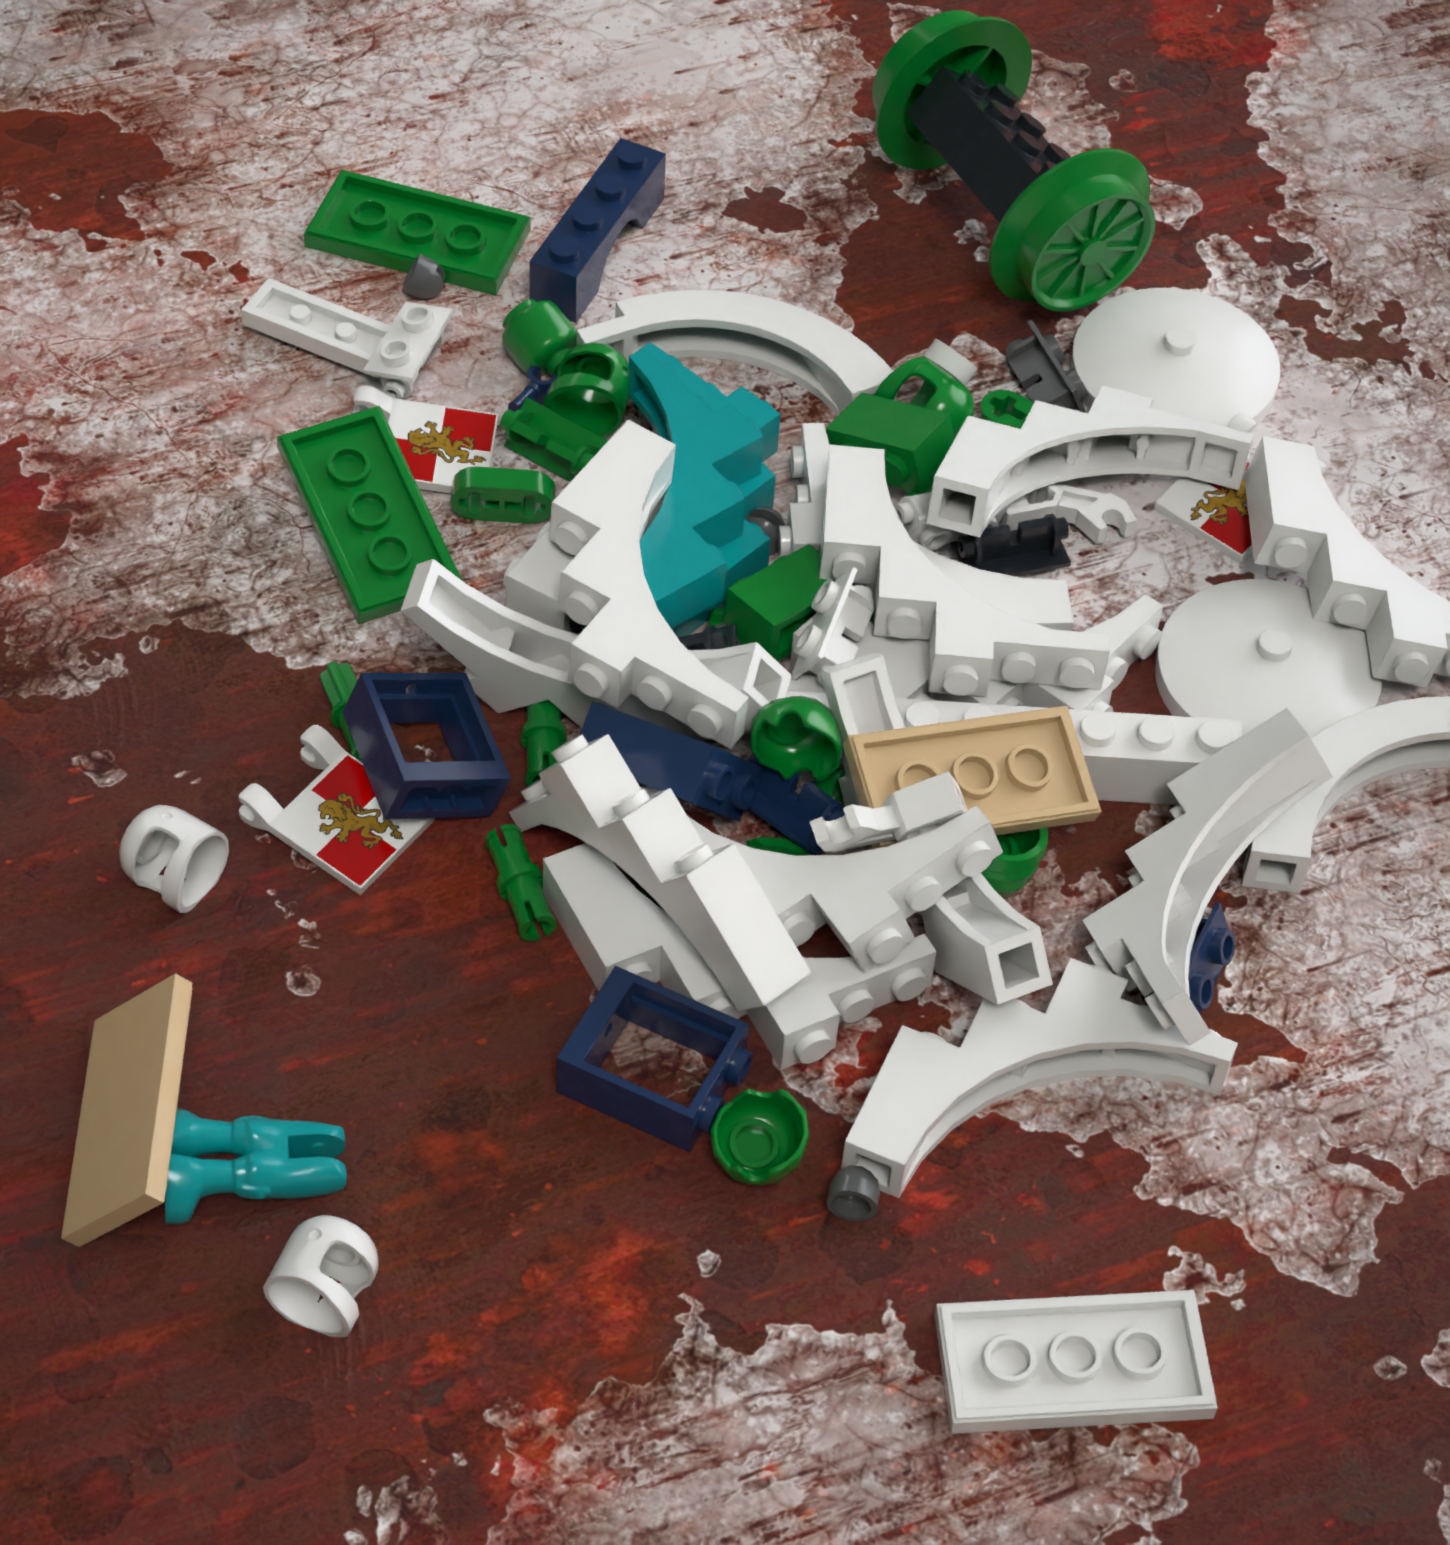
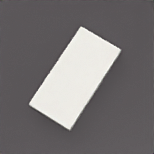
[934,1290,1217,1434]

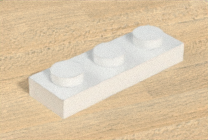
[241,278,390,379]

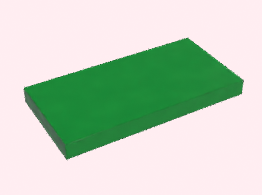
[304,169,531,296]
[277,406,463,624]

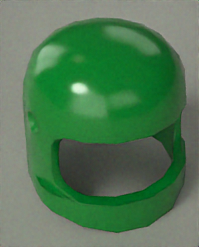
[544,342,629,438]
[874,356,975,438]

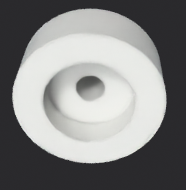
[923,338,978,386]

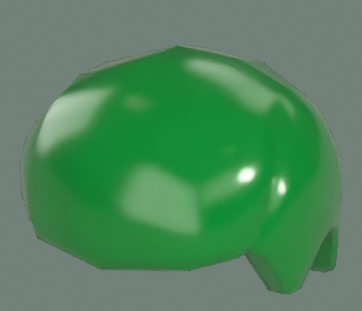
[750,696,842,782]
[710,1089,809,1186]

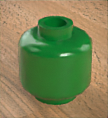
[502,299,577,377]

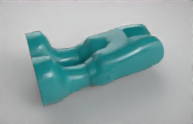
[165,1109,347,1225]

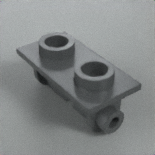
[1006,319,1088,413]

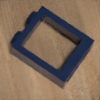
[342,672,511,820]
[580,701,761,822]
[556,966,753,1152]

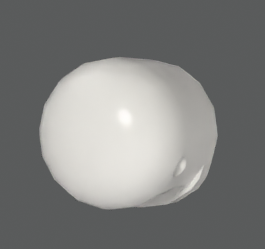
[119,805,229,913]
[263,1215,379,1338]

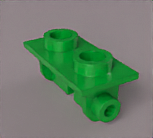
[499,397,609,482]

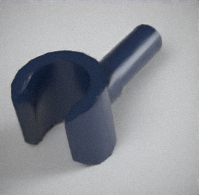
[508,366,557,412]

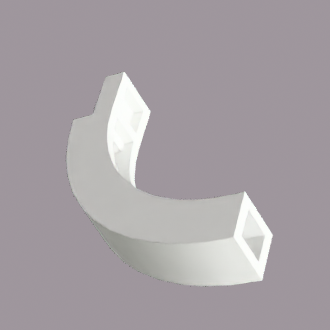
[576,290,897,416]
[1241,696,1450,893]

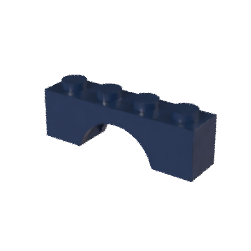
[530,138,666,323]

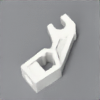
[998,483,1137,544]
[809,771,968,852]

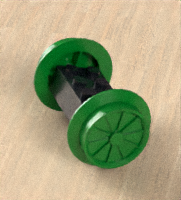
[872,10,1155,312]

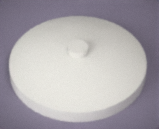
[1070,288,1280,429]
[1155,579,1382,738]

